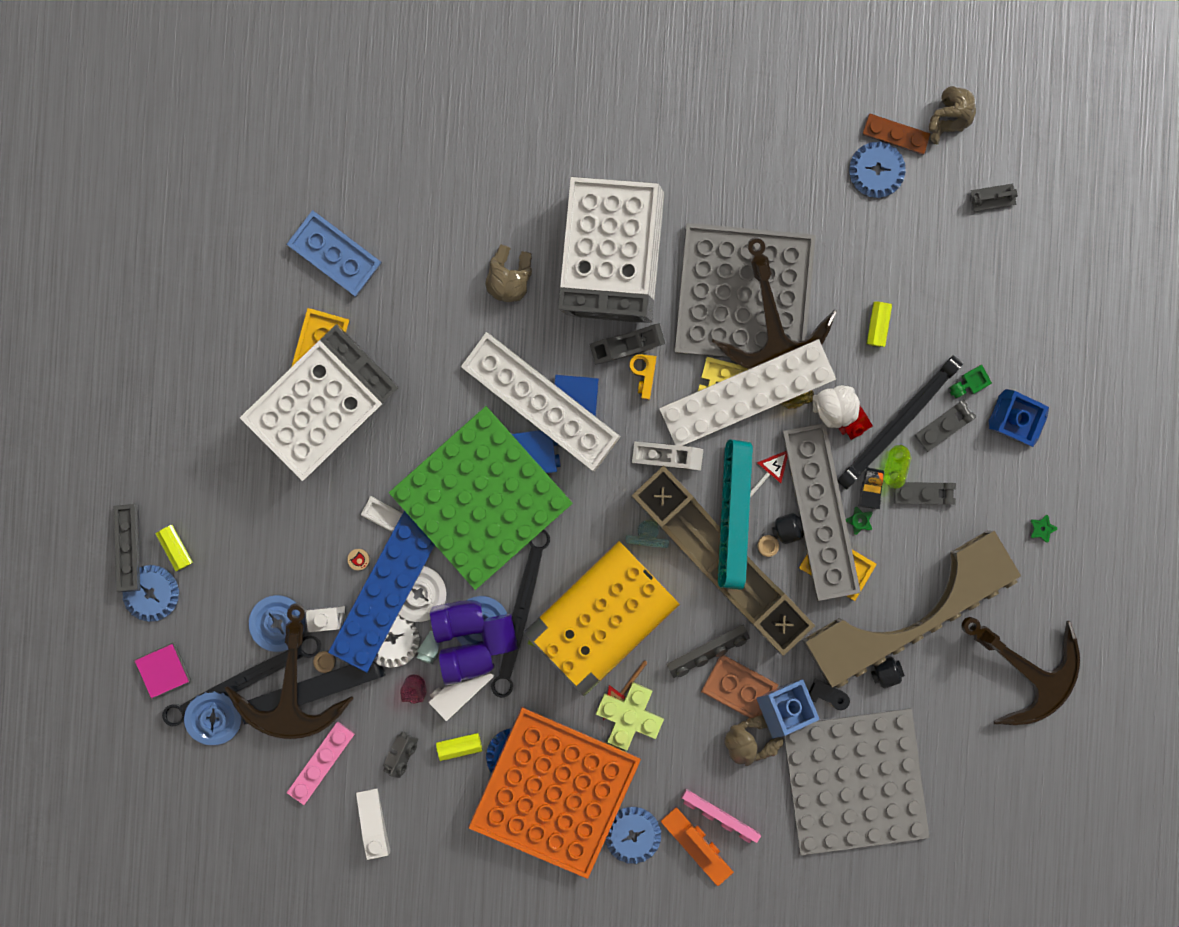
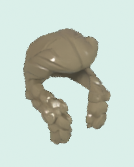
[929,86,976,145]
[485,244,532,302]
[724,715,784,766]

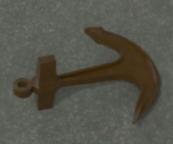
[712,237,837,369]
[225,603,354,739]
[961,617,1080,725]

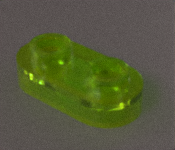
[884,445,911,489]

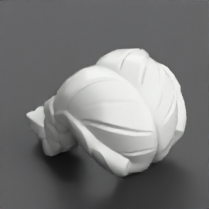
[813,385,860,428]

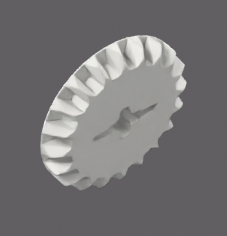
[399,566,447,622]
[374,614,420,668]

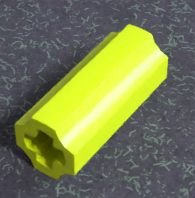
[866,301,892,347]
[155,525,193,572]
[436,733,483,761]

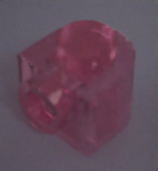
[400,674,427,704]

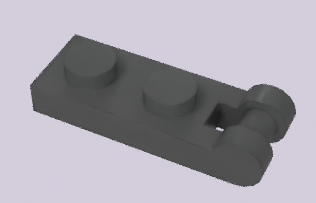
[914,400,977,452]
[894,482,956,505]

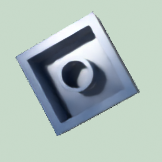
[756,679,820,738]

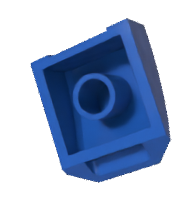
[988,389,1049,447]

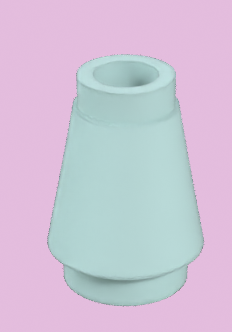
[416,631,440,664]

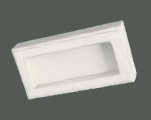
[361,496,403,532]

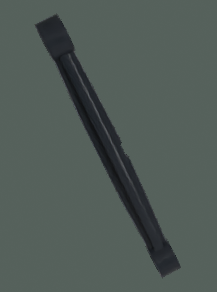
[837,354,964,490]
[491,530,550,698]
[162,635,321,726]

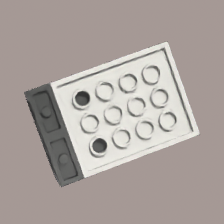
[558,177,665,323]
[240,324,398,481]

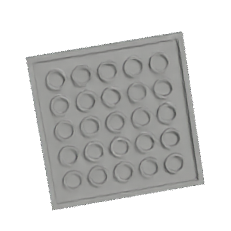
[674,223,816,358]
[784,708,930,855]

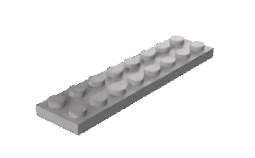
[782,423,861,602]

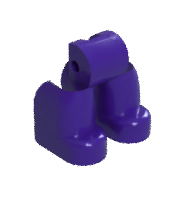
[430,600,518,686]

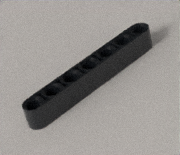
[242,661,386,725]

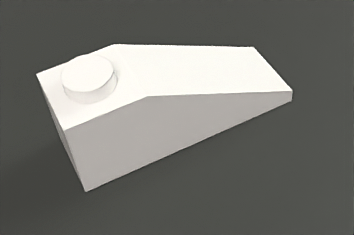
[632,441,703,471]
[429,672,495,721]
[356,788,390,860]

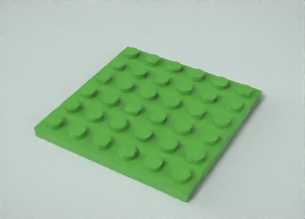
[389,406,573,590]

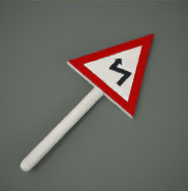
[750,451,788,498]

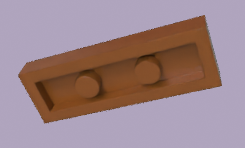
[862,113,931,155]

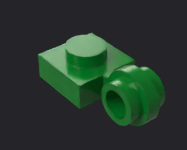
[949,365,992,399]

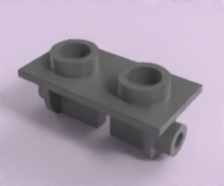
[970,183,1018,212]
[383,731,418,778]

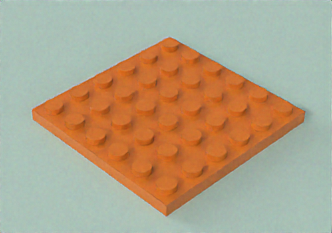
[468,707,641,879]

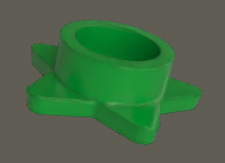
[846,507,873,535]
[1030,515,1058,543]

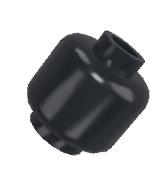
[772,513,804,544]
[871,657,905,688]

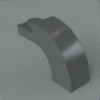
[590,323,665,365]

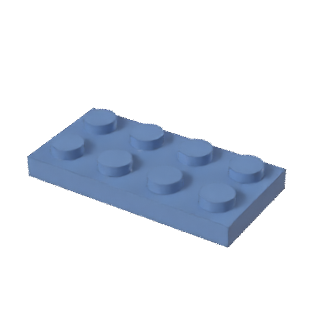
[286,210,382,297]

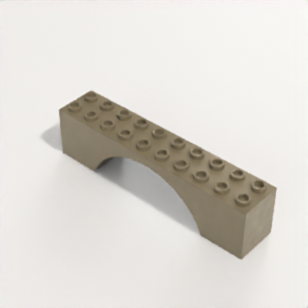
[631,465,815,656]
[802,530,1021,688]

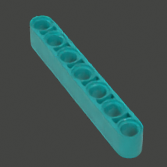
[718,439,753,590]

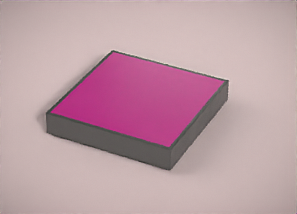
[133,642,192,699]

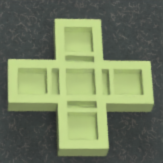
[596,682,664,750]

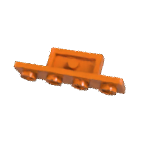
[661,807,734,886]

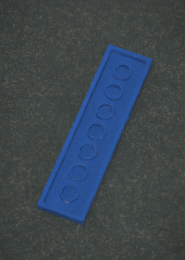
[328,511,435,673]

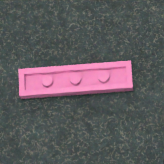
[287,722,355,805]
[681,789,761,843]

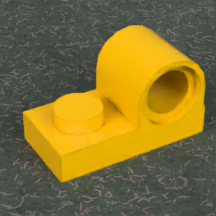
[629,354,657,400]

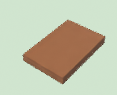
[701,655,778,718]

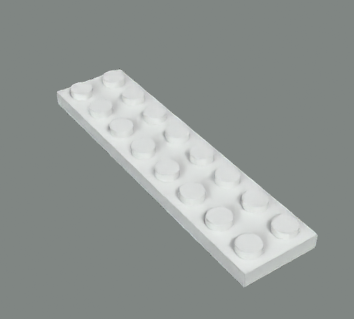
[461,332,621,471]
[659,339,836,446]

